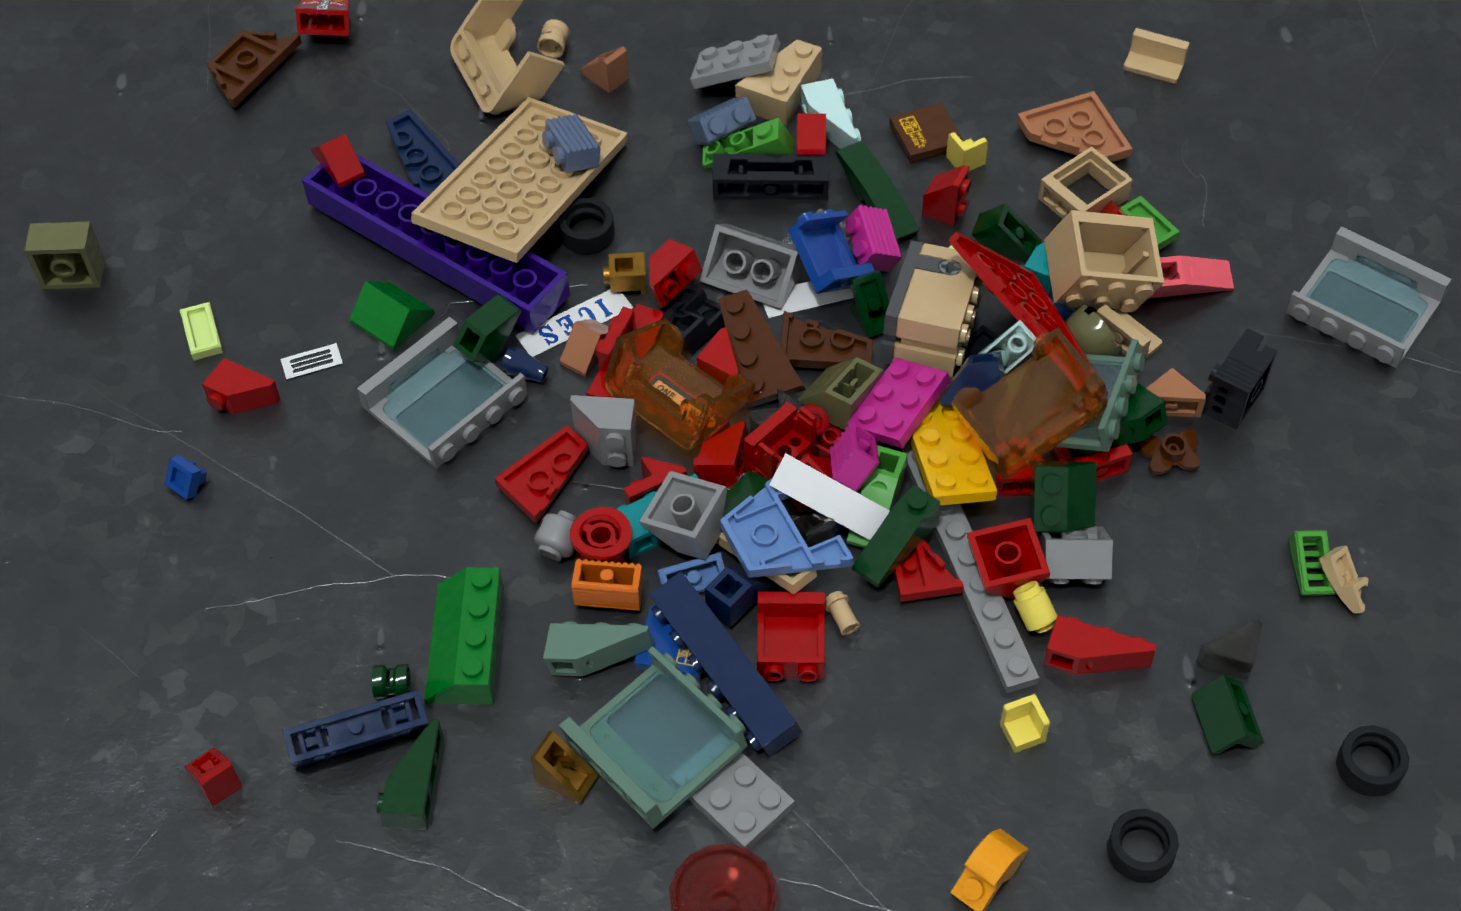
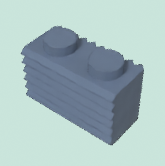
[687,97,756,145]
[542,113,601,174]

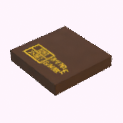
[889,102,963,163]

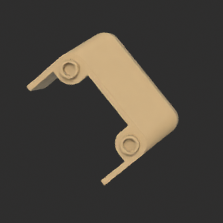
[450,0,565,115]

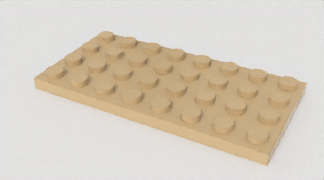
[411,97,628,263]

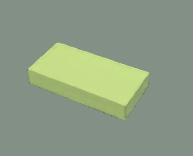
[180,302,223,361]

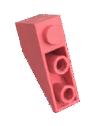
[1148,255,1234,299]

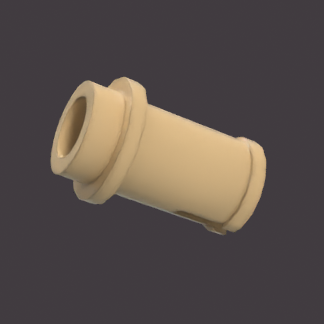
[825,591,860,636]

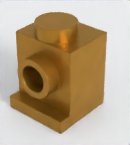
[603,252,647,294]

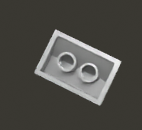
[699,223,803,309]

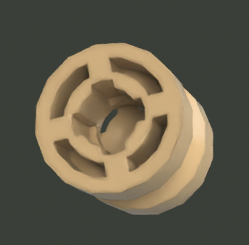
[537,20,570,59]

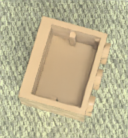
[1044,210,1164,312]

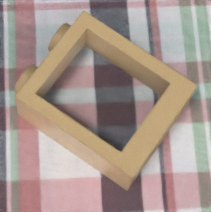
[1038,146,1133,219]

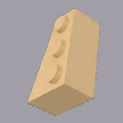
[735,40,822,126]

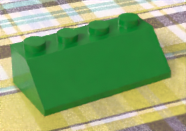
[424,567,504,705]

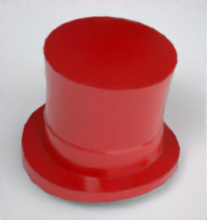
[569,507,632,564]

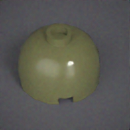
[1065,305,1122,356]

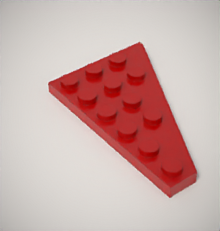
[948,231,1108,401]

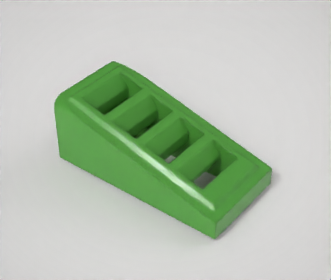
[1288,530,1335,596]

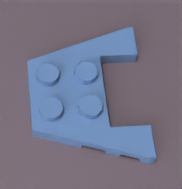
[720,477,854,578]

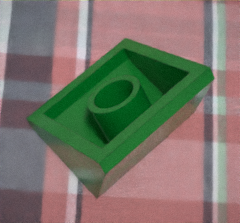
[349,281,435,351]

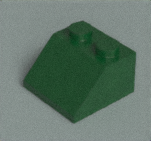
[1029,461,1097,532]

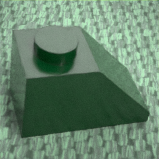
[972,203,1042,263]

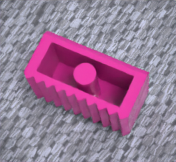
[845,205,902,272]
[830,422,880,492]

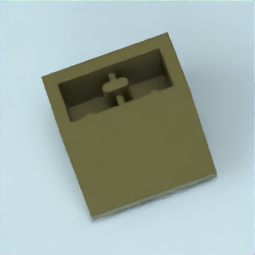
[795,357,883,430]

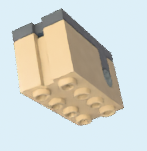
[880,240,983,377]

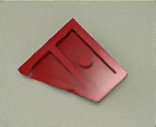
[893,540,964,602]

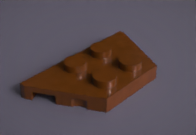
[207,30,302,107]

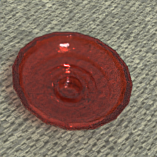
[670,844,778,911]

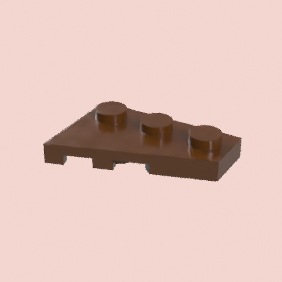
[780,311,873,369]

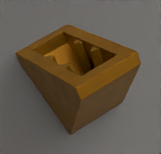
[531,731,599,803]

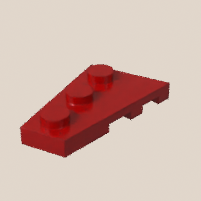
[494,425,589,524]

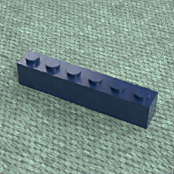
[649,571,803,757]

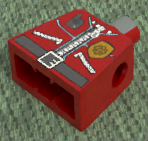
[295,0,350,36]

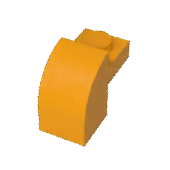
[950,828,1030,911]

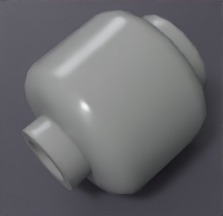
[534,510,576,561]

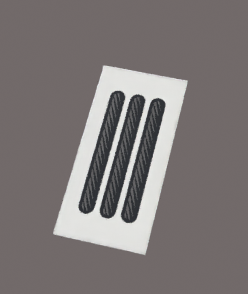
[280,343,343,380]

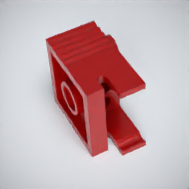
[744,401,816,479]

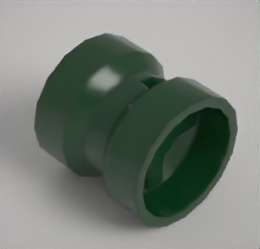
[372,664,411,699]

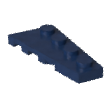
[386,109,460,195]

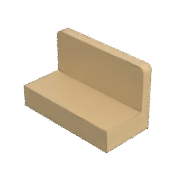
[1123,28,1190,84]
[1096,304,1162,359]

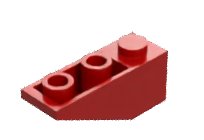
[1043,615,1157,675]

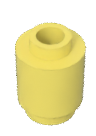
[1013,581,1057,633]

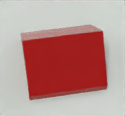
[967,518,1050,599]

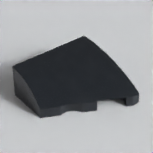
[664,284,724,354]

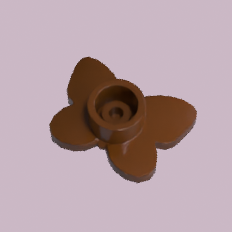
[1136,429,1201,475]

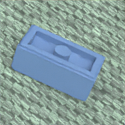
[656,552,725,593]

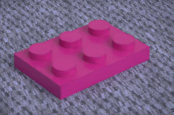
[847,357,951,448]

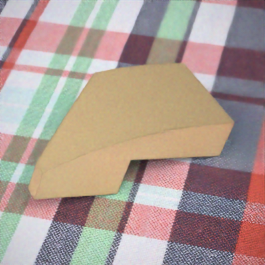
[1319,545,1369,614]

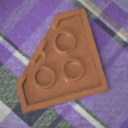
[1016,91,1133,162]

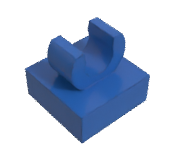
[165,455,207,500]

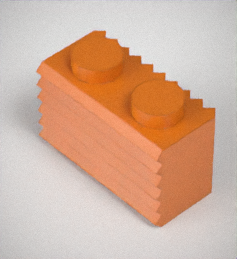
[571,558,644,611]

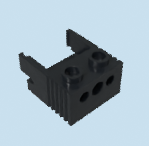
[1203,328,1277,430]

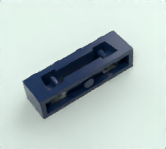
[282,690,428,769]

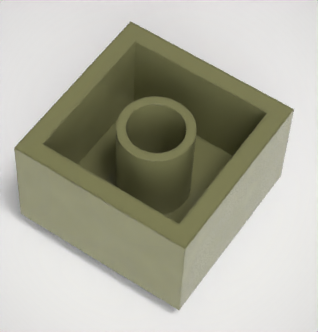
[24,221,105,289]

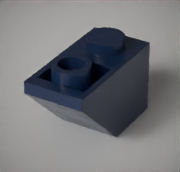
[940,351,1007,408]
[705,564,774,627]

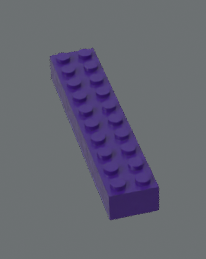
[302,153,570,334]

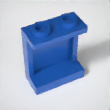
[788,209,875,294]

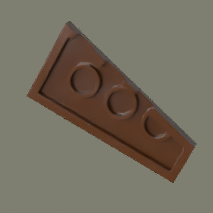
[719,289,806,409]

